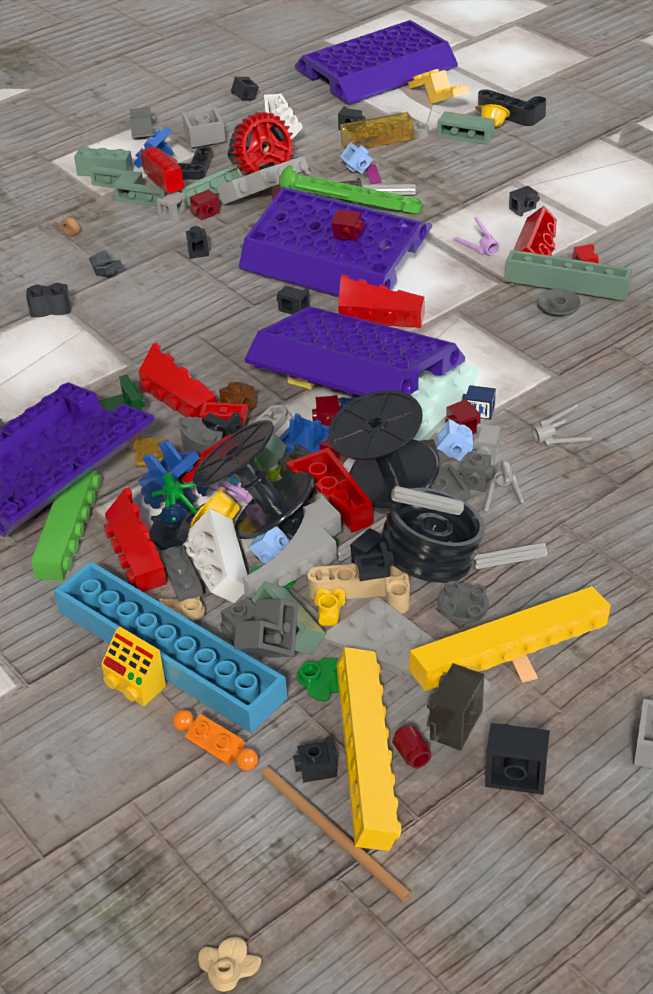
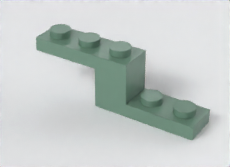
[89,166,168,207]

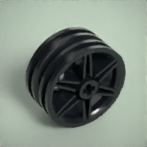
[379,488,485,583]

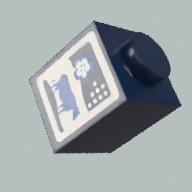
[461,385,496,420]

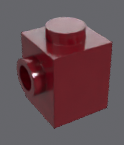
[189,189,220,221]
[331,209,365,241]
[312,395,339,427]
[445,399,481,434]

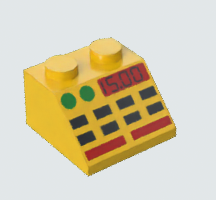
[101,627,166,706]

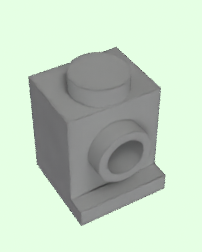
[157,191,187,221]
[473,424,501,462]

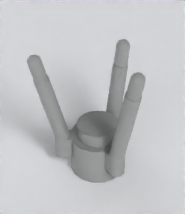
[532,404,592,446]
[483,461,524,512]

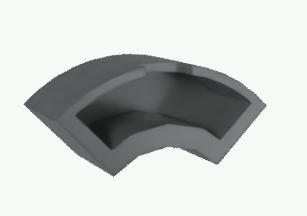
[130,107,156,138]
[179,417,223,455]

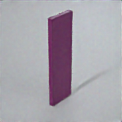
[366,164,382,184]

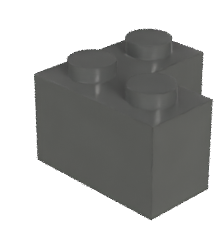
[234,598,298,658]

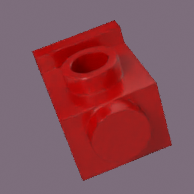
[573,244,599,263]

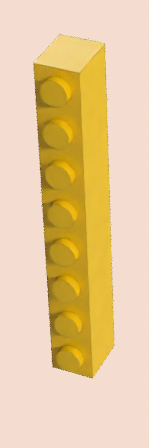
[408,586,611,691]
[336,647,401,851]

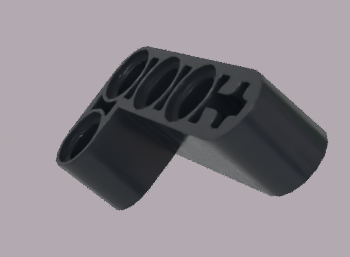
[478,89,546,126]

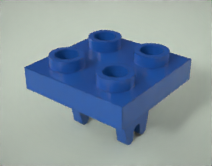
[133,126,174,168]
[279,413,329,458]
[138,440,199,487]

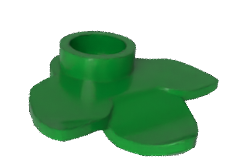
[297,658,339,702]

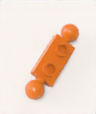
[173,709,258,771]

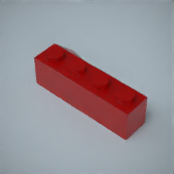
[140,147,185,194]
[513,206,557,256]
[338,274,425,328]
[138,342,217,418]
[286,447,373,533]
[103,487,167,592]

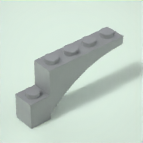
[217,156,310,204]
[243,498,341,600]

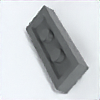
[159,545,203,602]

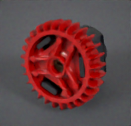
[227,112,296,176]

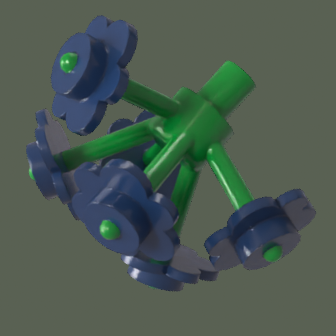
[141,473,210,526]

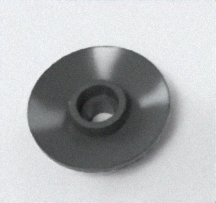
[538,289,580,315]

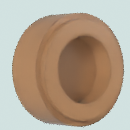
[61,217,80,237]

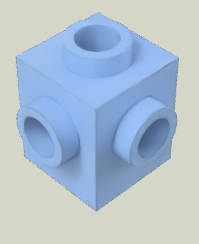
[340,142,373,174]
[436,419,474,461]
[248,526,291,564]

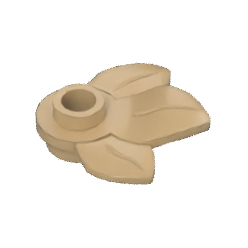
[159,596,205,622]
[198,937,262,991]

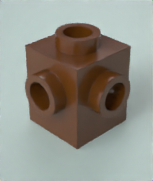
[219,382,255,410]

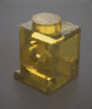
[134,437,164,468]

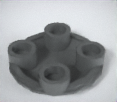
[437,581,489,623]

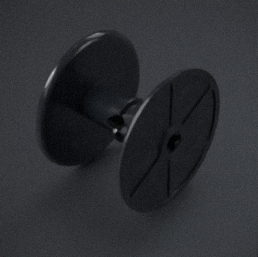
[328,390,439,508]
[193,420,315,539]

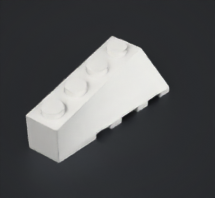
[264,94,302,139]
[183,508,247,603]

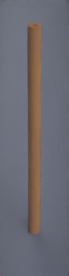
[262,767,412,903]

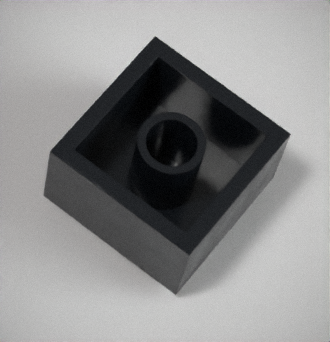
[485,723,550,795]

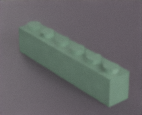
[505,250,632,301]

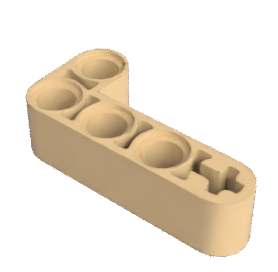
[307,564,410,614]

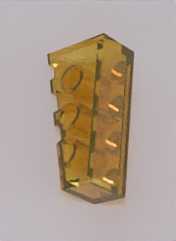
[340,112,414,149]

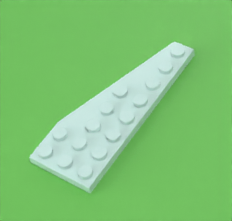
[410,364,479,442]

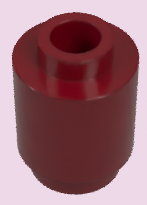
[392,726,431,769]

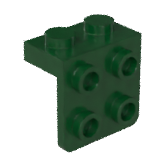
[99,374,145,412]

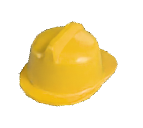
[475,104,510,128]
[191,486,240,527]

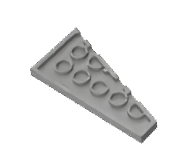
[321,596,490,703]

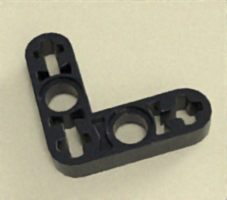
[178,146,213,180]

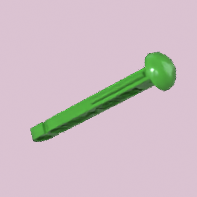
[279,165,423,214]

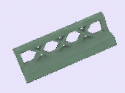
[178,164,246,208]

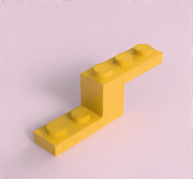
[408,69,469,104]

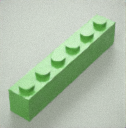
[31,469,101,581]

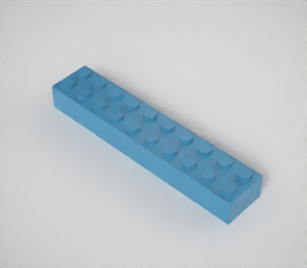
[54,562,287,734]

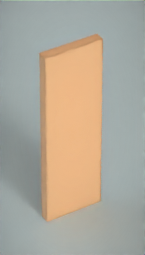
[512,655,538,682]

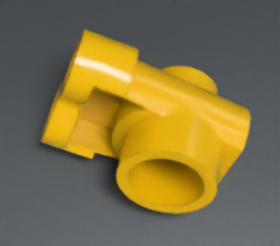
[314,588,346,626]

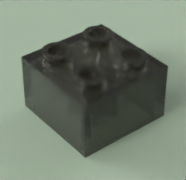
[427,663,484,751]

